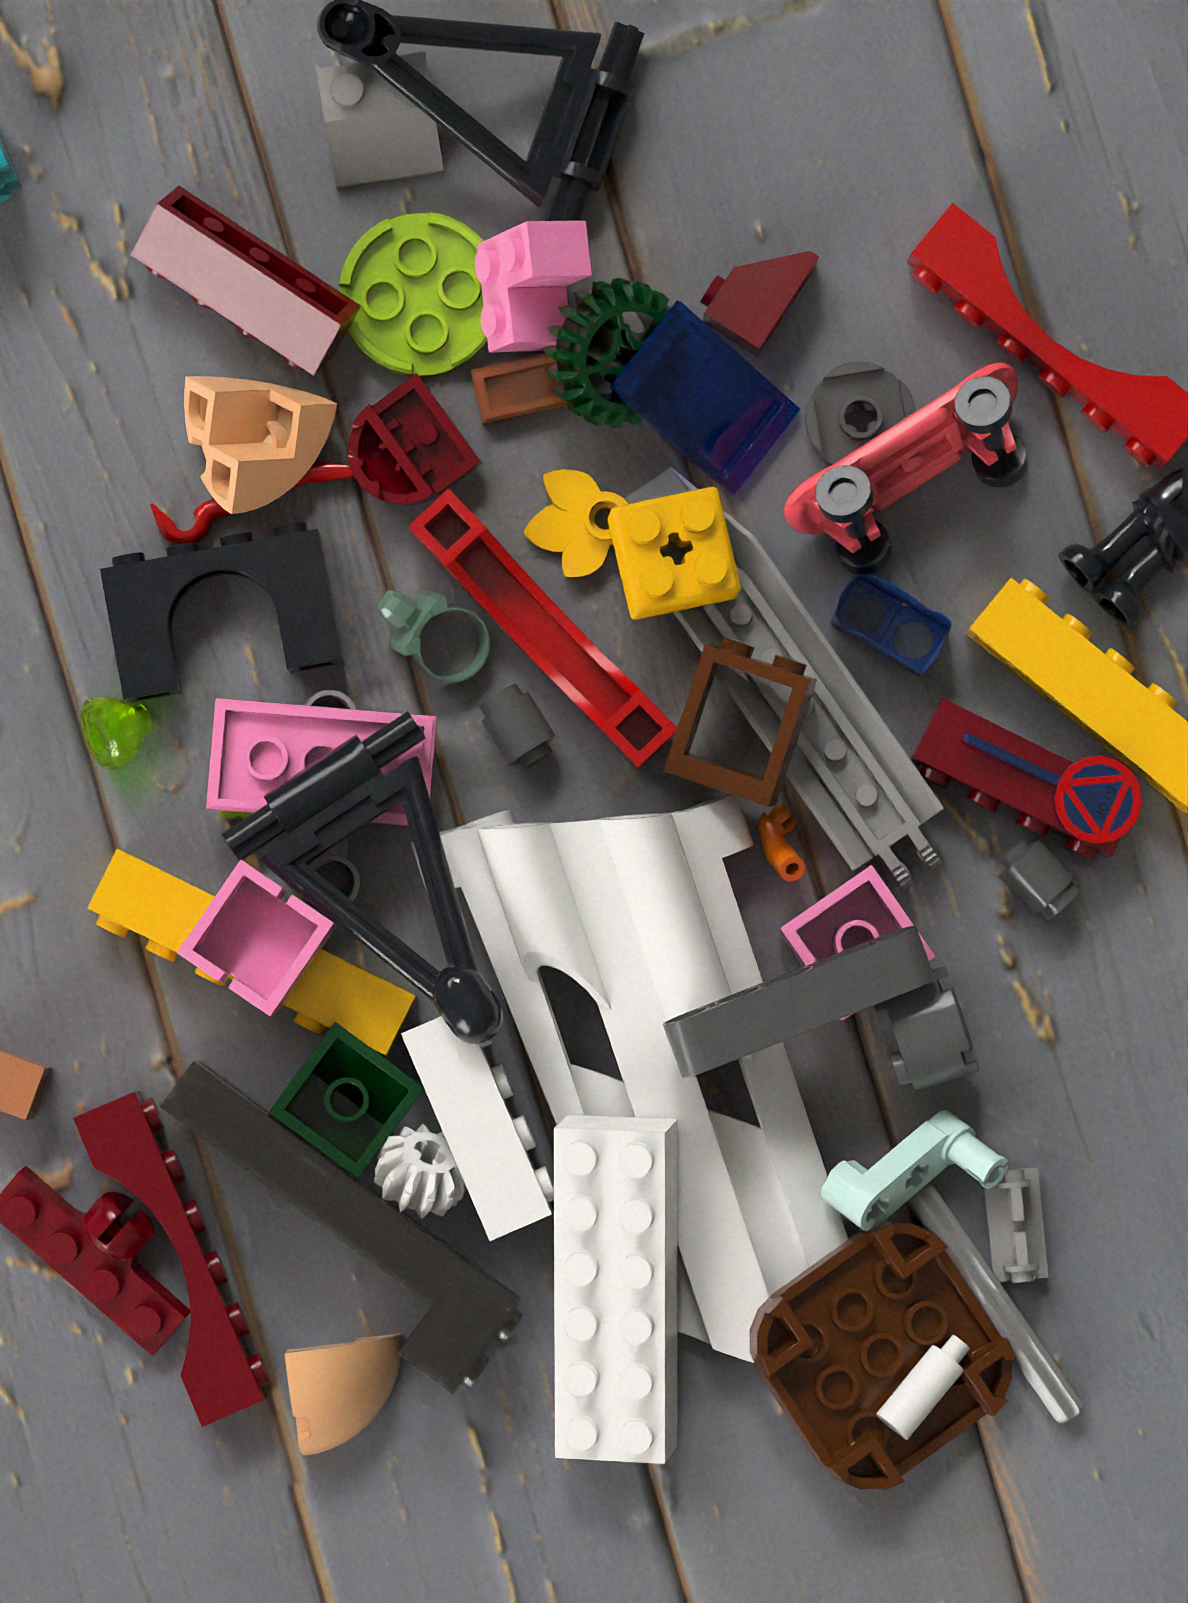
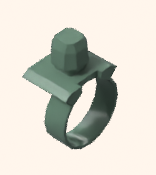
[377,589,490,683]

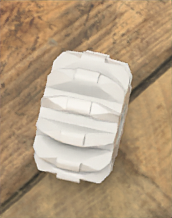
[374,1124,467,1219]

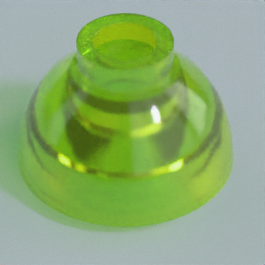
[81,696,153,772]

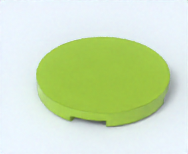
[339,212,488,377]

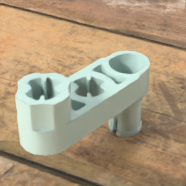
[821,1110,1008,1231]

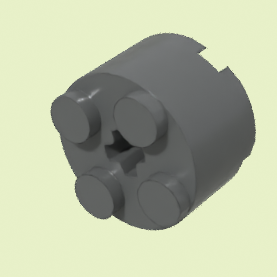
[874,965,980,1092]

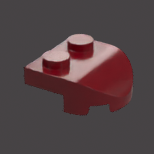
[347,373,483,505]

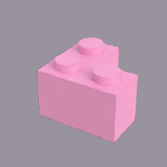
[475,220,592,353]

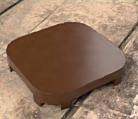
[749,1221,1016,1491]

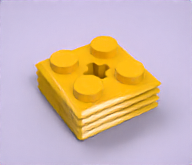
[608,487,741,620]

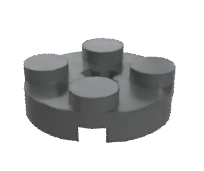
[805,362,916,466]

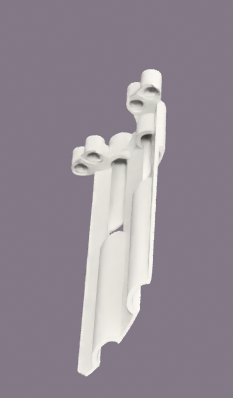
[411,794,848,1363]

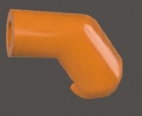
[757,805,805,882]

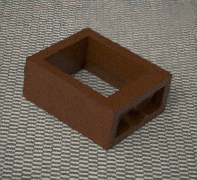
[664,637,817,807]

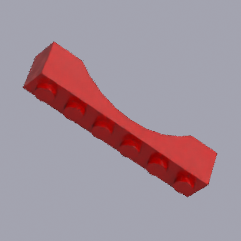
[907,203,1188,468]
[408,488,677,771]

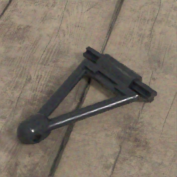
[317,0,645,221]
[222,711,504,1044]

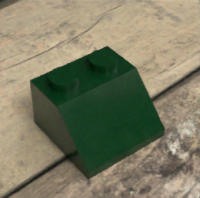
[269,1022,424,1178]

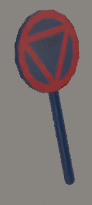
[962,733,1142,844]

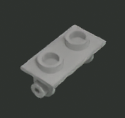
[984,1167,1049,1283]

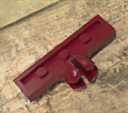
[0,1166,191,1356]

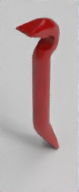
[150,461,355,545]

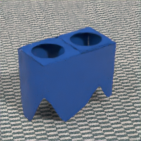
[831,574,952,677]

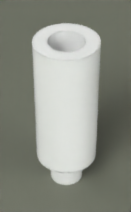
[876,1335,970,1440]

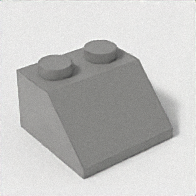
[316,52,444,189]

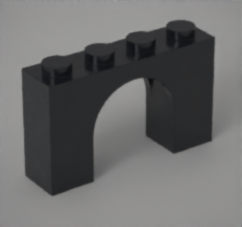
[100,522,344,703]

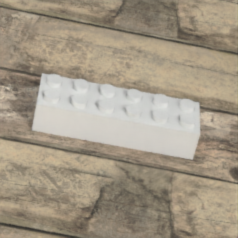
[554,1115,678,1464]

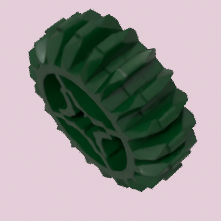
[543,278,690,428]

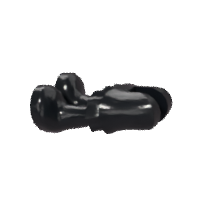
[1058,468,1188,628]

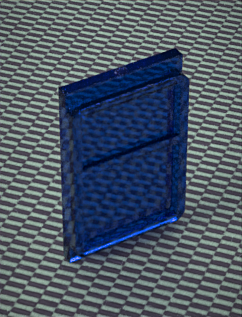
[609,300,801,495]

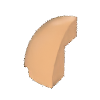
[184,376,337,514]
[285,1333,402,1456]

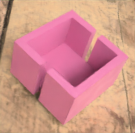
[177,859,337,1017]

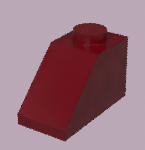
[700,251,819,357]

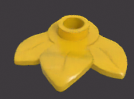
[524,469,628,578]

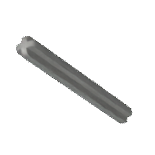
[907,1184,1083,1423]

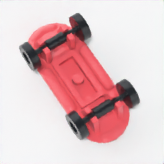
[784,362,1028,574]

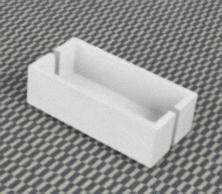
[401,1016,554,1241]

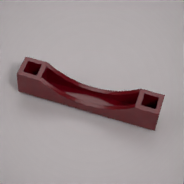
[73,1091,272,1427]

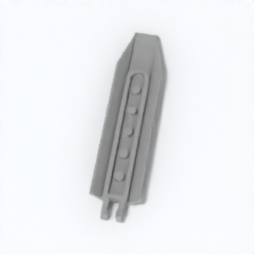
[626,467,944,891]

